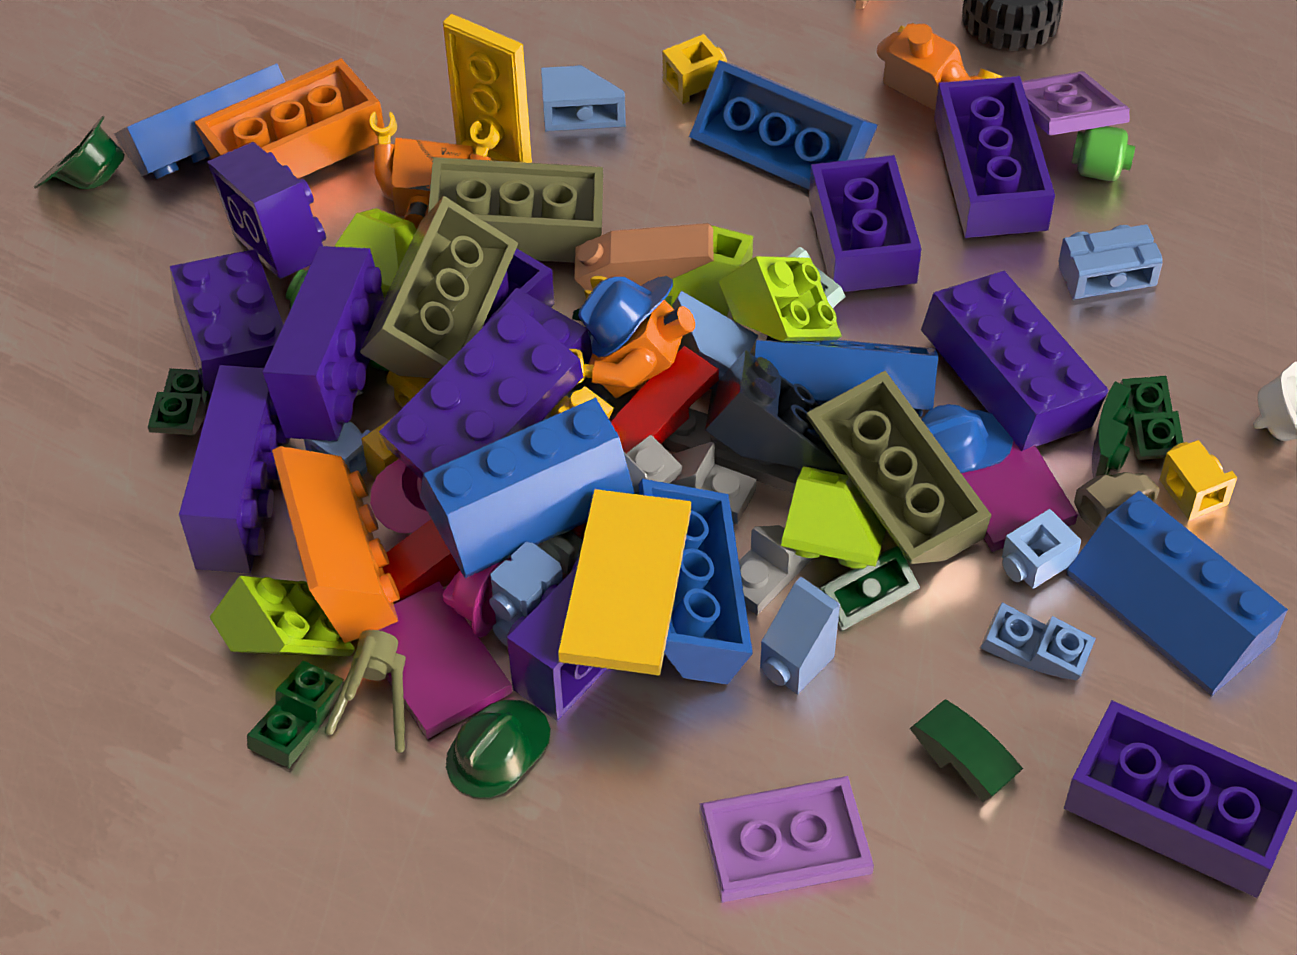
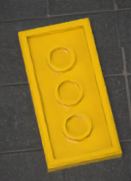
[443,13,532,163]
[558,489,691,675]

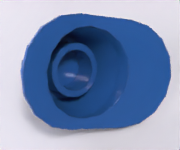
[578,276,673,357]
[921,404,1013,473]

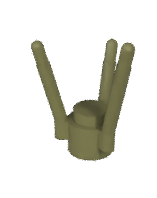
[325,630,406,753]

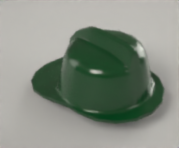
[33,116,125,189]
[446,699,551,798]

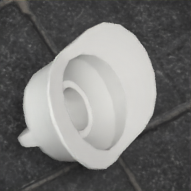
[1253,362,1297,441]

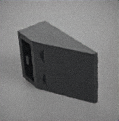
[705,350,847,475]

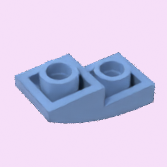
[980,602,1096,680]

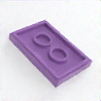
[1022,71,1129,136]
[699,776,874,903]

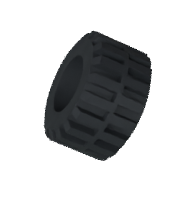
[962,0,1064,51]

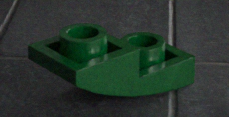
[148,368,211,435]
[1120,376,1183,460]
[1092,381,1133,478]
[247,660,344,768]
[909,699,1023,802]

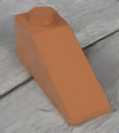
[574,223,714,291]

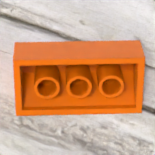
[194,58,385,179]
[272,446,400,644]

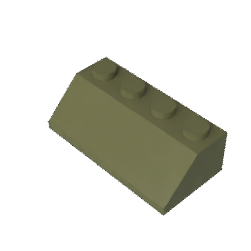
[428,157,603,262]
[360,196,518,378]
[806,371,991,564]

